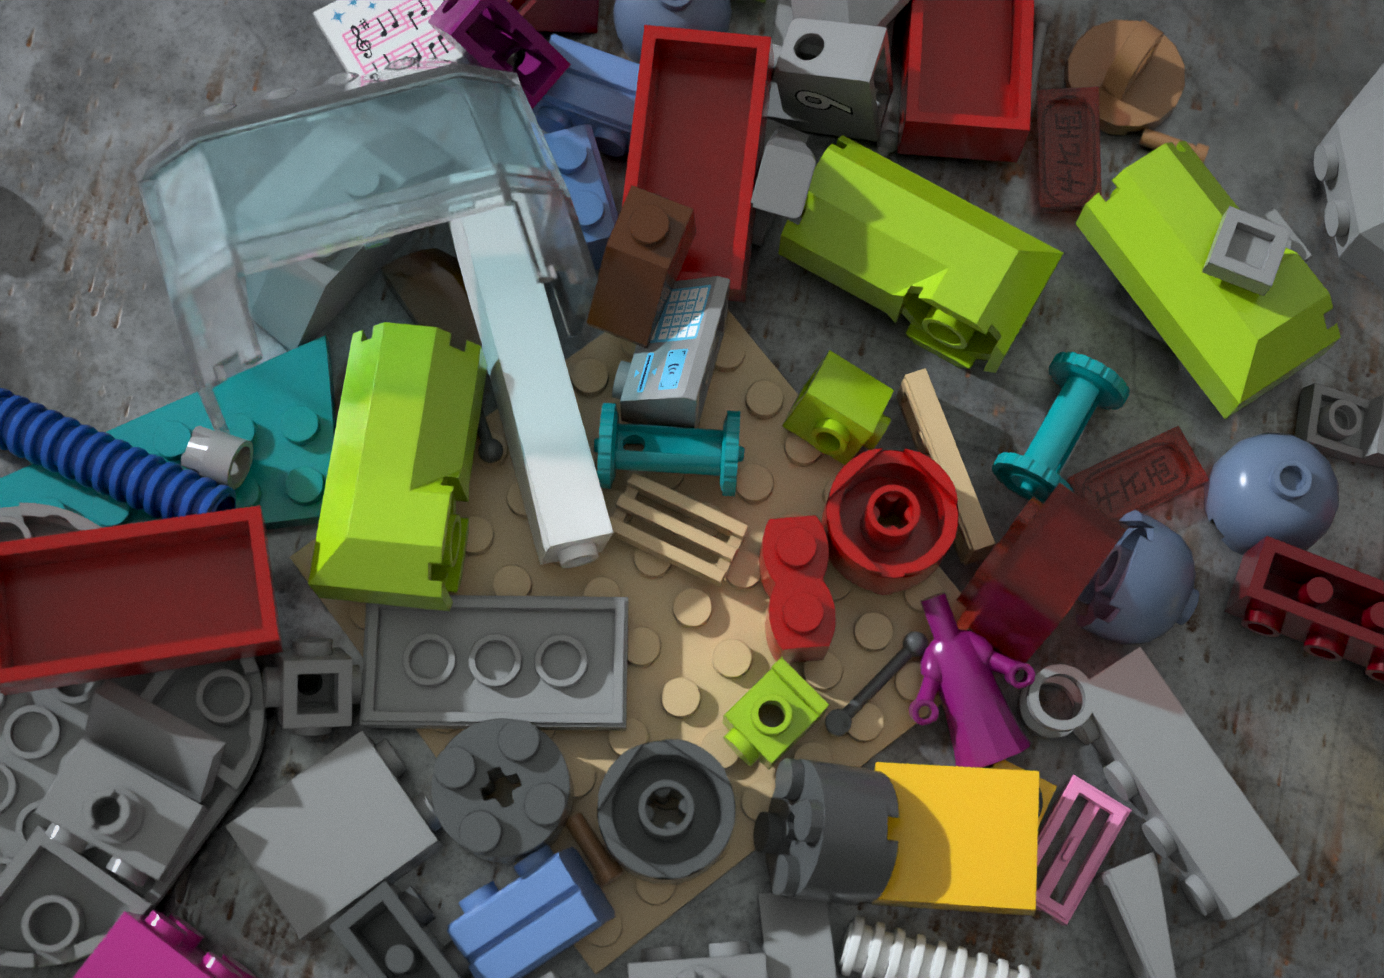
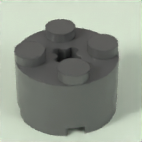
[431,718,574,864]
[597,739,736,884]
[753,758,899,905]

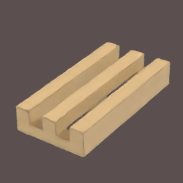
[609,471,749,587]

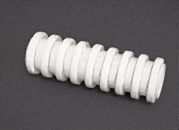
[838,915,1032,978]

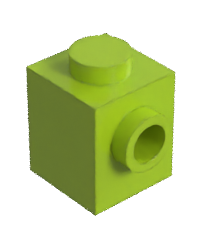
[782,350,894,465]

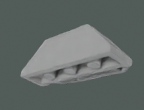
[1314,63,1384,290]
[241,139,460,351]

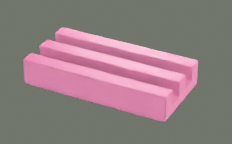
[1036,775,1131,926]

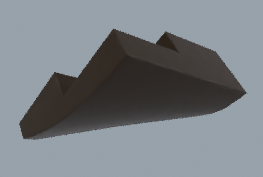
[380,248,482,352]

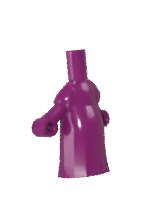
[909,592,1035,768]

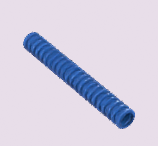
[0,388,236,519]

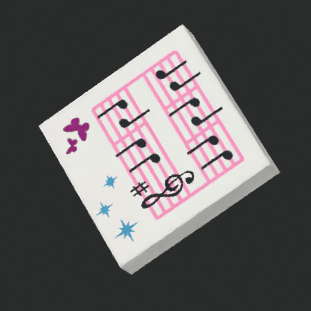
[313,0,471,115]

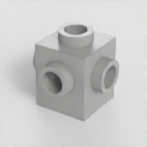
[263,637,362,736]

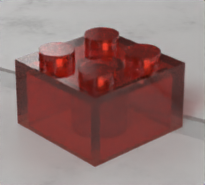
[956,482,1126,675]

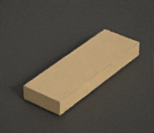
[896,368,995,566]

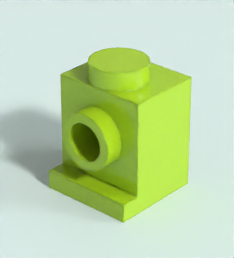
[722,657,829,770]

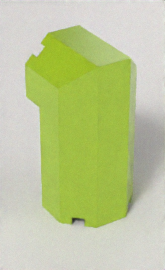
[778,135,1063,373]
[1075,141,1341,420]
[308,322,488,611]

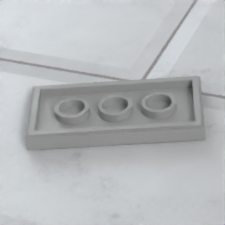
[359,595,629,731]

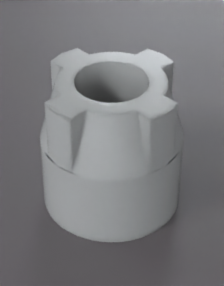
[181,426,254,490]

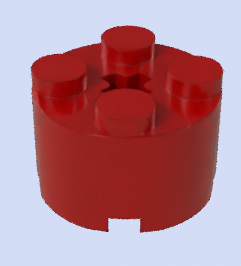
[821,448,959,595]

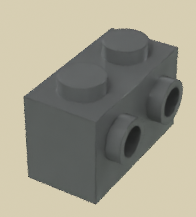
[329,881,473,978]

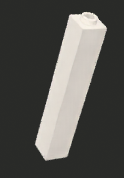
[447,180,613,568]

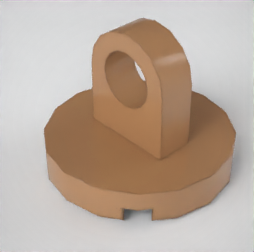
[1064,20,1185,135]

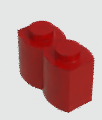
[759,515,836,663]

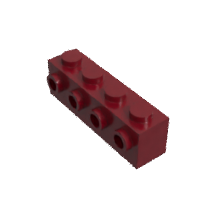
[1224,536,1384,683]

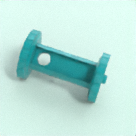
[992,352,1130,510]
[594,403,745,496]

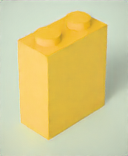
[871,762,1040,916]

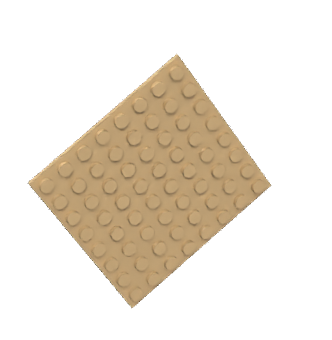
[290,310,1008,975]

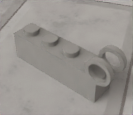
[1017,647,1300,922]

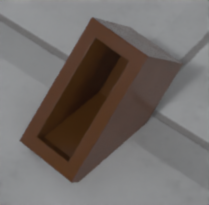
[586,185,696,349]

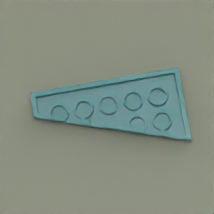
[0,335,337,530]

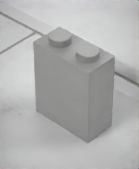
[226,730,445,942]

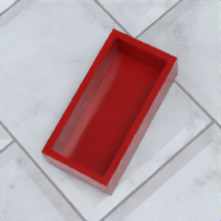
[897,0,1034,163]
[622,25,774,302]
[0,505,283,695]

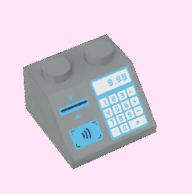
[612,276,730,428]

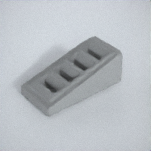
[751,126,816,218]
[1093,852,1176,978]

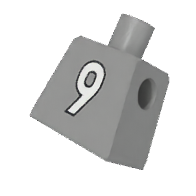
[772,18,893,141]

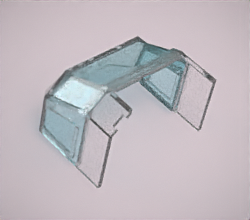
[134,57,598,434]

